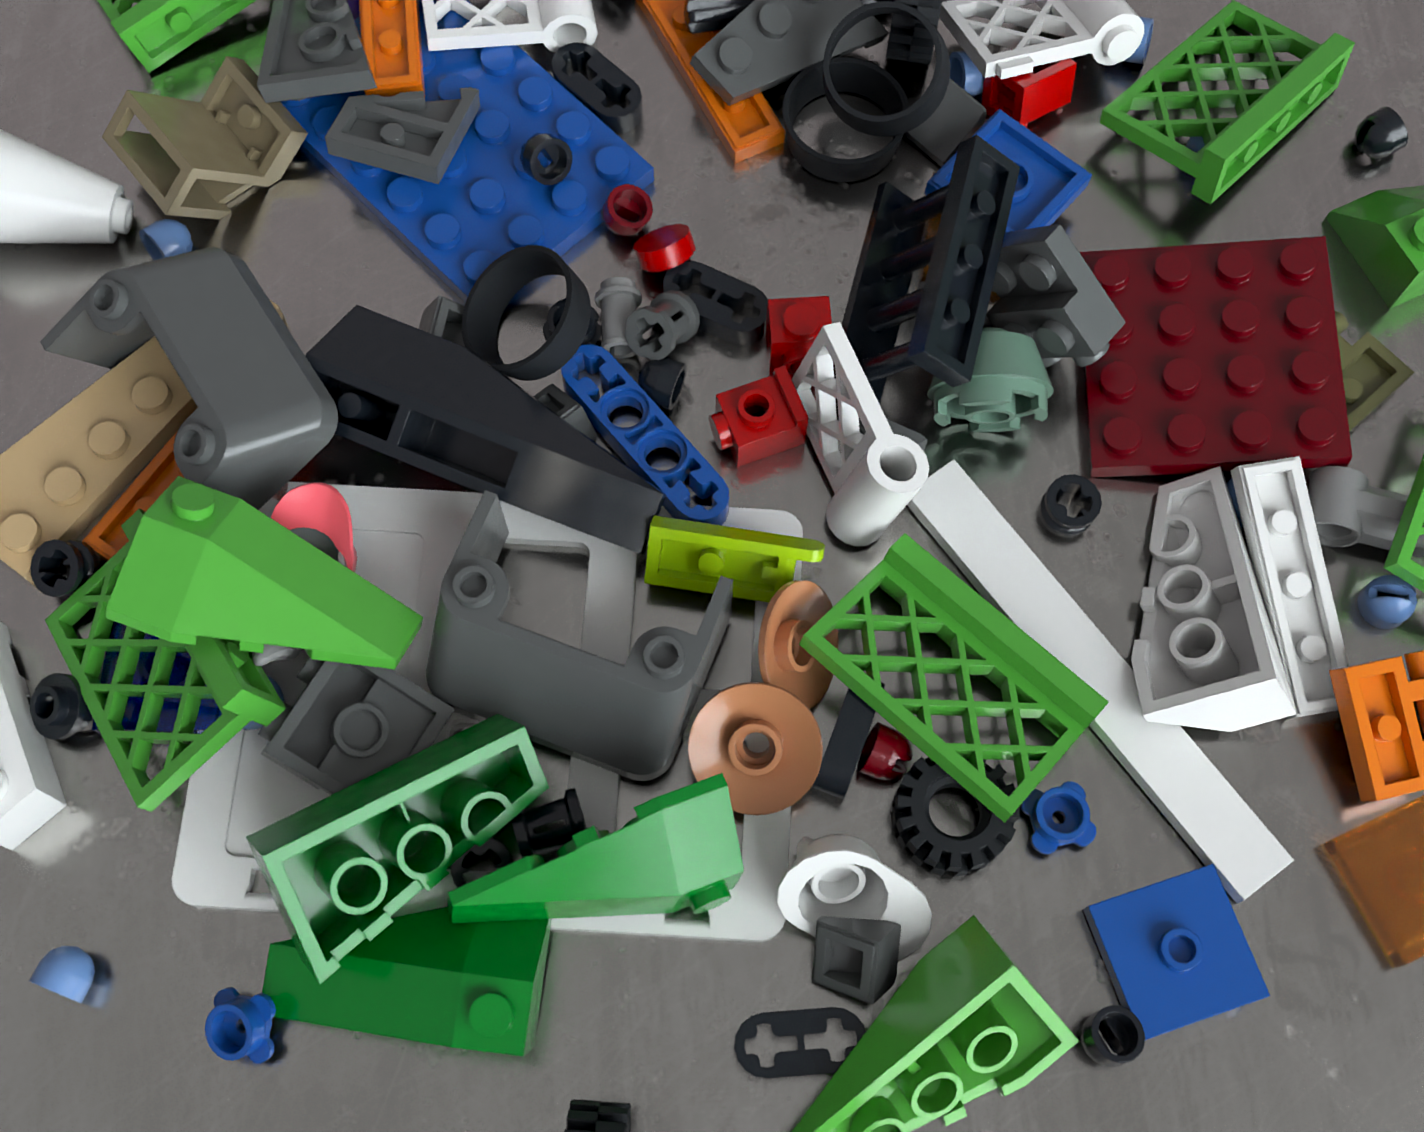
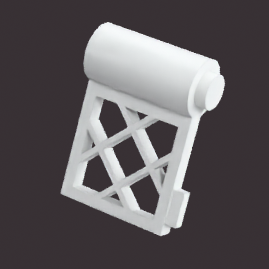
[421,0,598,53]
[939,0,1144,79]
[792,322,929,547]

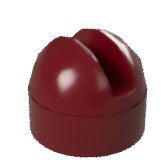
[603,184,653,237]
[858,722,913,781]

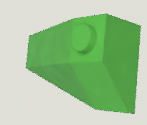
[1325,185,1424,309]

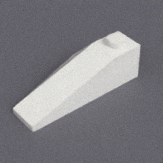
[1131,466,1297,732]

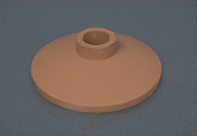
[758,580,838,709]
[688,682,823,815]

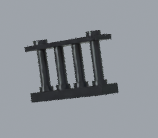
[833,135,1020,404]

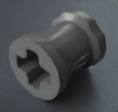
[625,290,700,361]

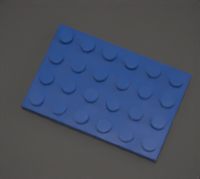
[280,0,654,303]

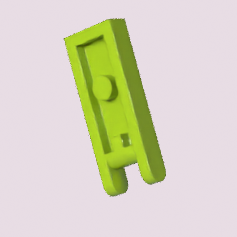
[644,515,825,603]

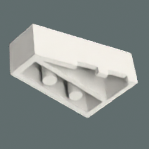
[0,621,67,851]

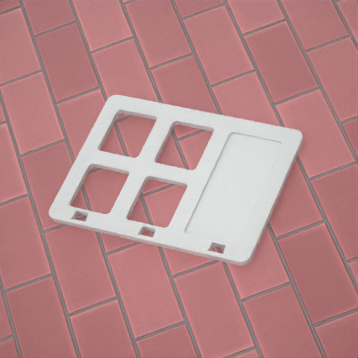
[172,482,803,942]

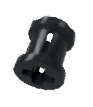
[512,787,587,858]

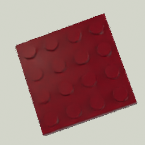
[1079,236,1352,477]

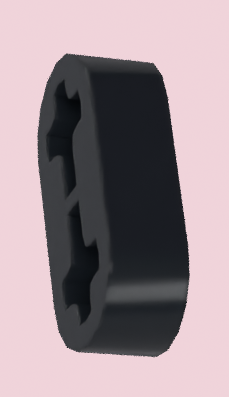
[551,42,643,135]
[663,261,768,346]
[813,682,885,799]
[733,1007,866,1080]

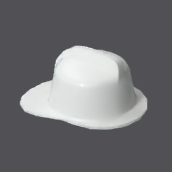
[777,834,932,960]

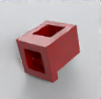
[982,49,1077,128]
[765,296,832,379]
[709,365,809,468]

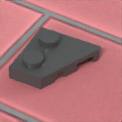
[325,87,480,184]

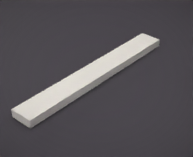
[907,459,1294,904]

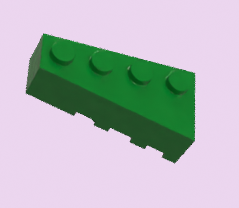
[246,714,549,984]

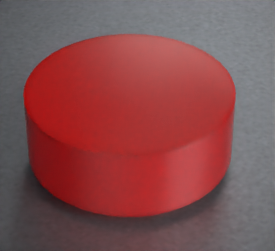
[633,224,696,272]

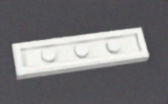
[1231,456,1349,719]

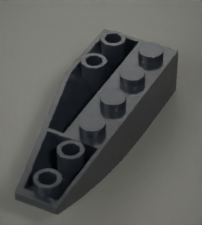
[306,305,666,554]

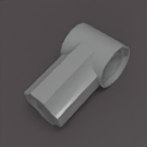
[1308,466,1424,558]

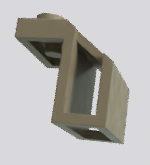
[102,56,308,220]

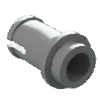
[595,277,642,359]

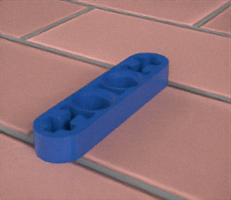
[561,344,729,526]

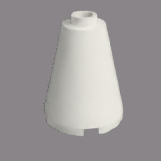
[0,129,134,243]

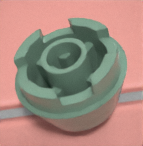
[927,328,1054,432]

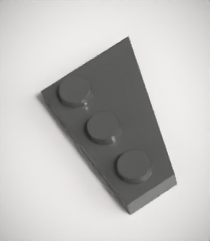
[257,0,377,103]
[690,0,889,106]

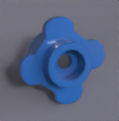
[1021,781,1096,855]
[205,987,276,1064]

